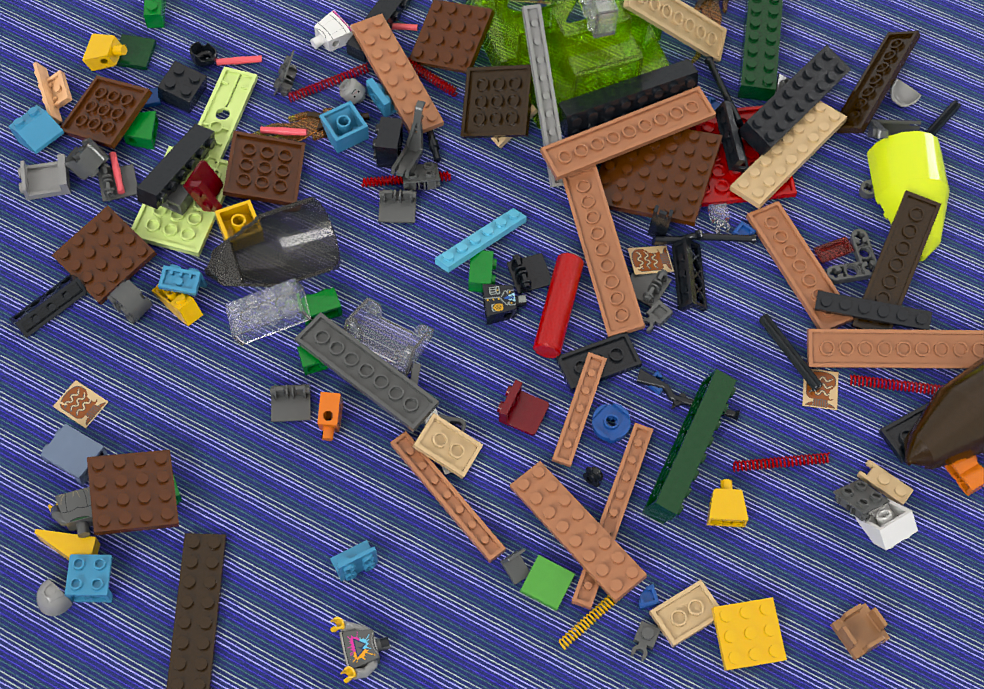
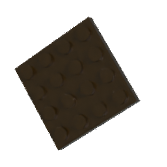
[460,65,533,138]

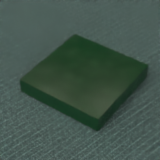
[116,34,156,70]

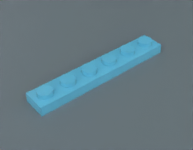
[435,208,527,273]

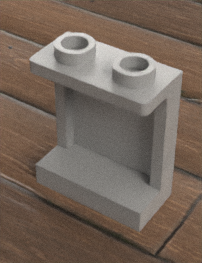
[18,154,71,200]

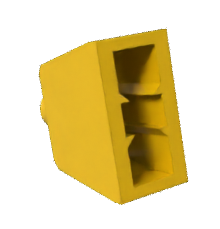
[82,34,127,71]
[707,479,748,527]

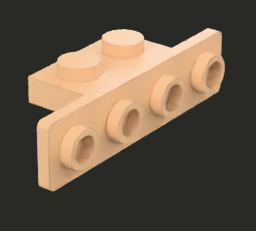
[33,62,72,124]

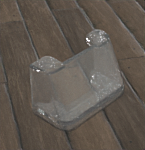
[344,297,434,377]

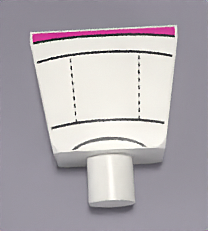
[310,10,353,52]

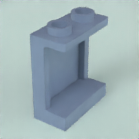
[40,423,108,486]

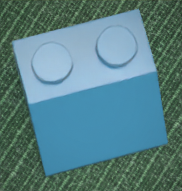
[319,101,369,153]
[8,105,64,154]

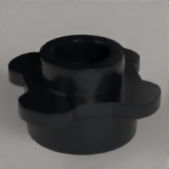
[583,467,603,487]

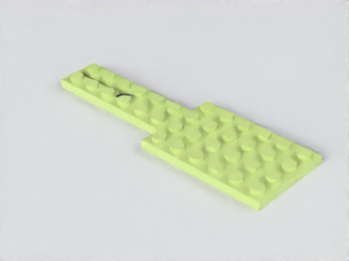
[132,66,258,257]

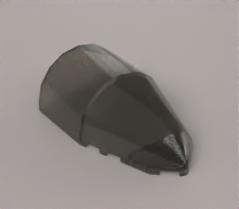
[204,196,340,287]

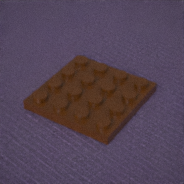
[409,0,495,74]
[60,75,152,149]
[223,131,306,207]
[52,205,157,305]
[87,450,179,536]

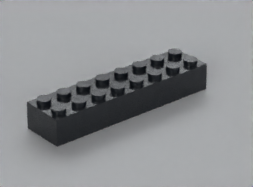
[738,45,851,156]
[558,59,698,138]

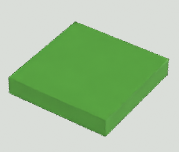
[520,555,575,611]

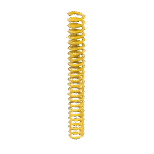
[559,595,620,650]

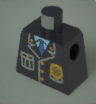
[482,284,527,325]

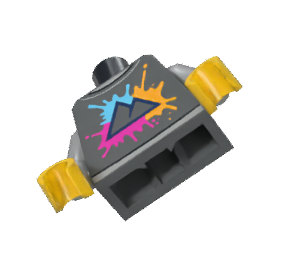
[330,617,391,683]

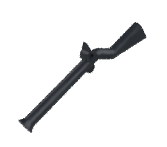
[704,57,744,128]
[652,230,756,246]
[636,368,740,421]

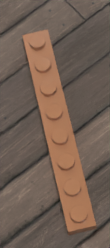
[390,431,506,563]

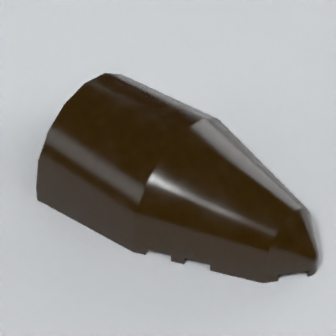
[904,358,984,470]

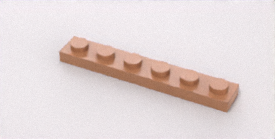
[551,352,607,467]

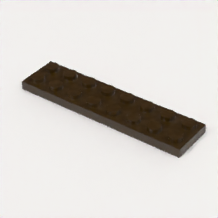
[835,31,921,133]
[851,190,941,329]
[166,533,227,689]

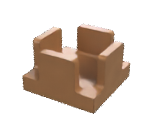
[830,603,890,660]

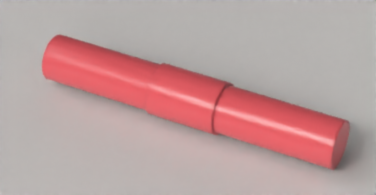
[391,23,418,31]
[216,55,262,66]
[260,126,307,136]
[109,151,125,194]

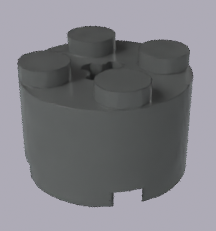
[64,138,109,181]
[107,279,153,324]

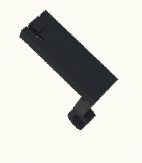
[647,205,674,236]

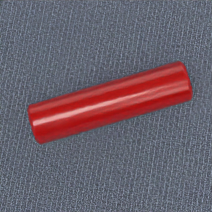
[533,253,584,358]

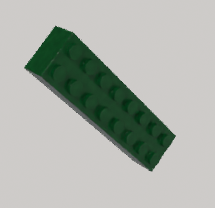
[737,0,783,101]
[642,369,737,524]

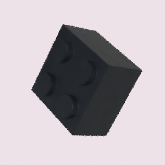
[158,61,207,113]
[372,116,403,168]

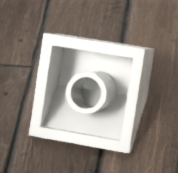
[855,498,918,550]

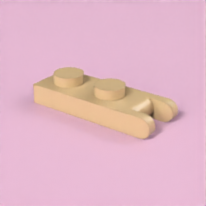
[857,460,914,506]

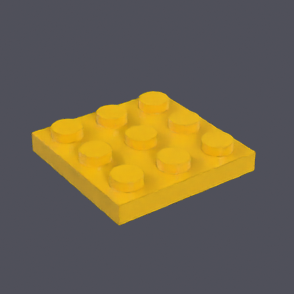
[711,597,787,671]

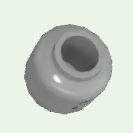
[339,78,365,105]

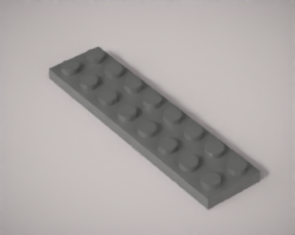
[295,312,439,433]

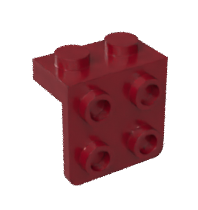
[183,160,223,212]
[497,380,549,436]

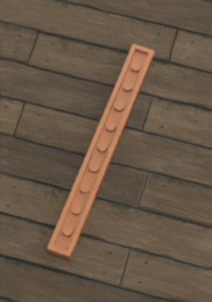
[571,423,654,610]

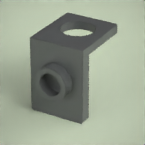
[500,548,530,585]

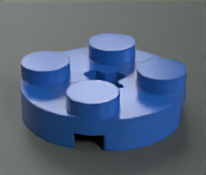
[591,403,631,444]

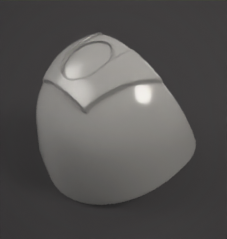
[890,78,921,107]
[36,579,72,616]

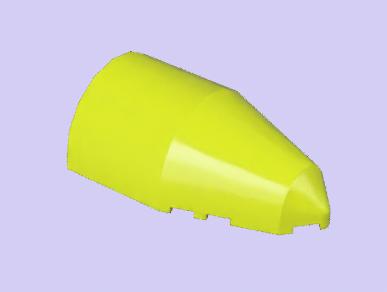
[867,131,950,261]

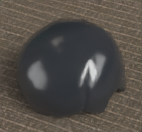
[189,41,218,67]

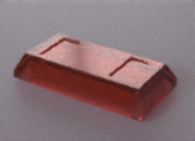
[813,236,855,263]

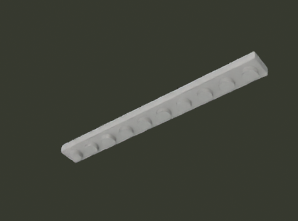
[521,4,564,188]

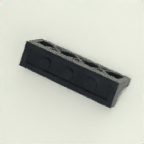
[715,100,749,173]
[672,237,707,312]
[9,274,88,338]

